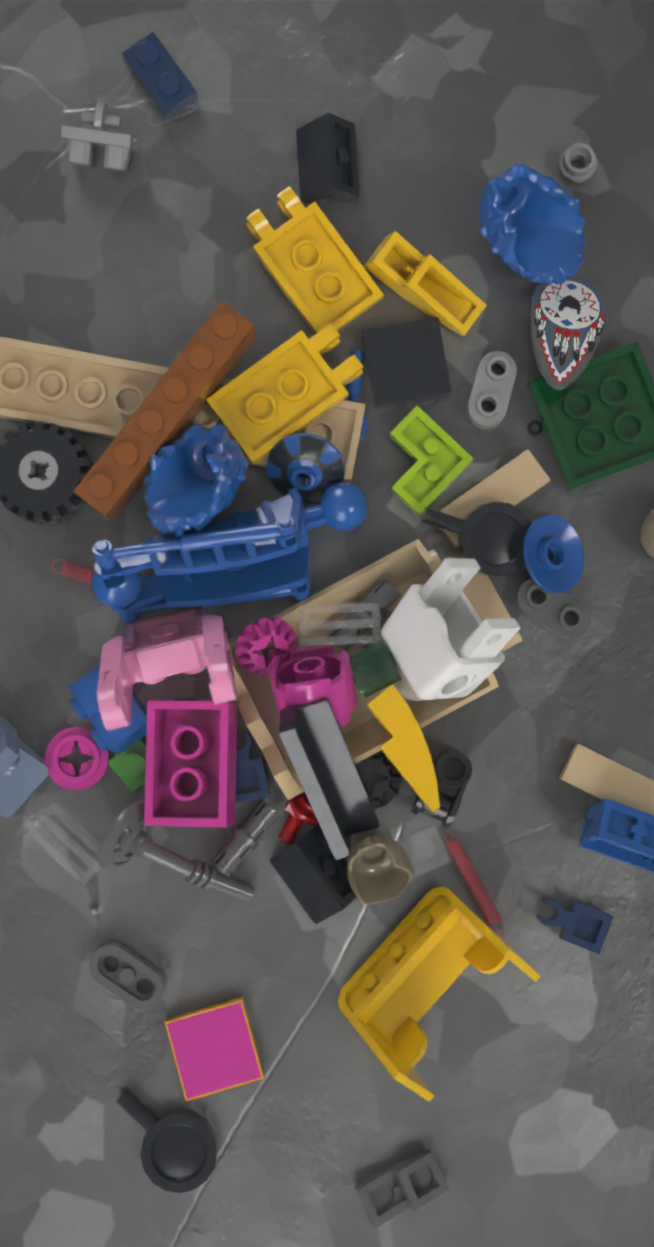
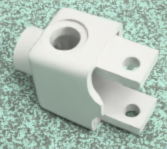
[381,558,521,701]

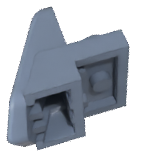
[0,715,49,818]

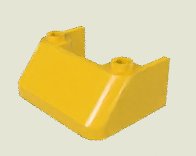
[338,887,541,1102]

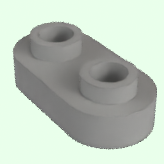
[467,351,517,429]

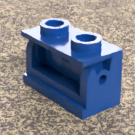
[579,798,654,873]

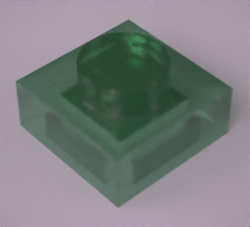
[349,640,402,697]

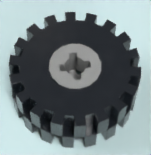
[0,421,93,525]

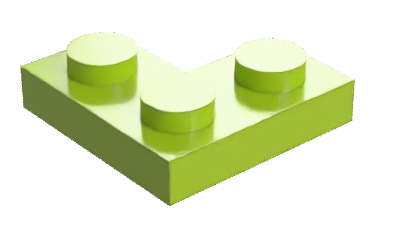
[389,406,474,517]

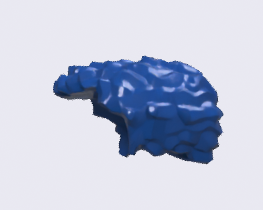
[478,164,586,285]
[143,424,249,537]

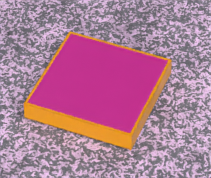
[164,997,264,1102]

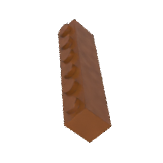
[73,301,256,523]

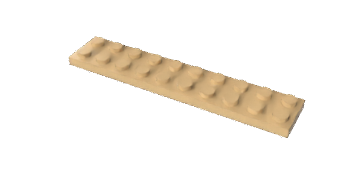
[0,337,366,483]

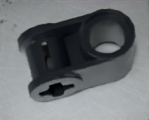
[411,749,472,829]

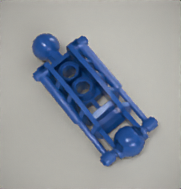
[91,482,369,624]

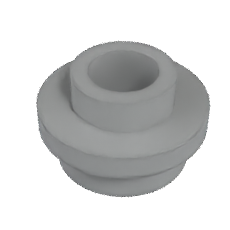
[558,143,597,183]

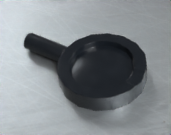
[421,501,531,576]
[116,1089,219,1193]

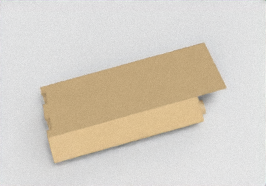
[228,539,522,800]

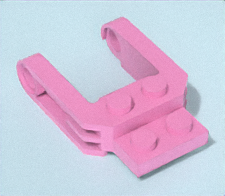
[97,606,237,731]

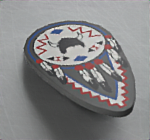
[529,276,607,390]

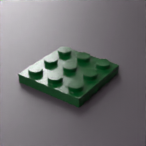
[526,341,654,492]

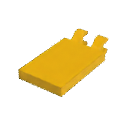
[246,186,384,334]
[206,323,364,465]

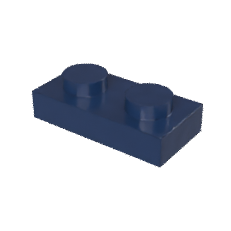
[122,32,198,119]

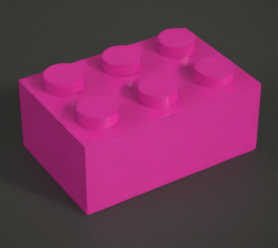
[144,701,237,827]

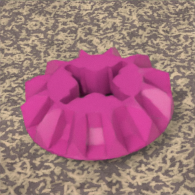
[235,617,298,678]
[45,727,110,790]

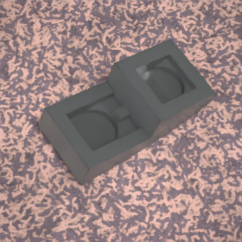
[354,1150,449,1229]

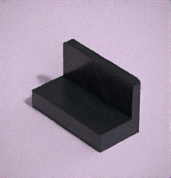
[296,112,360,204]
[270,824,356,924]

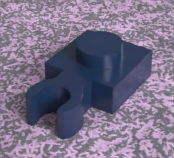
[236,732,271,804]
[536,897,614,954]

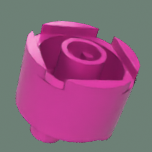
[269,645,358,727]

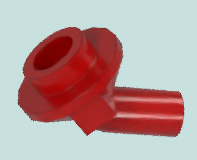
[277,791,318,845]

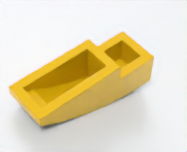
[364,231,487,336]
[367,684,440,813]

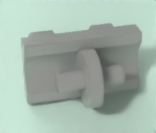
[61,101,138,171]

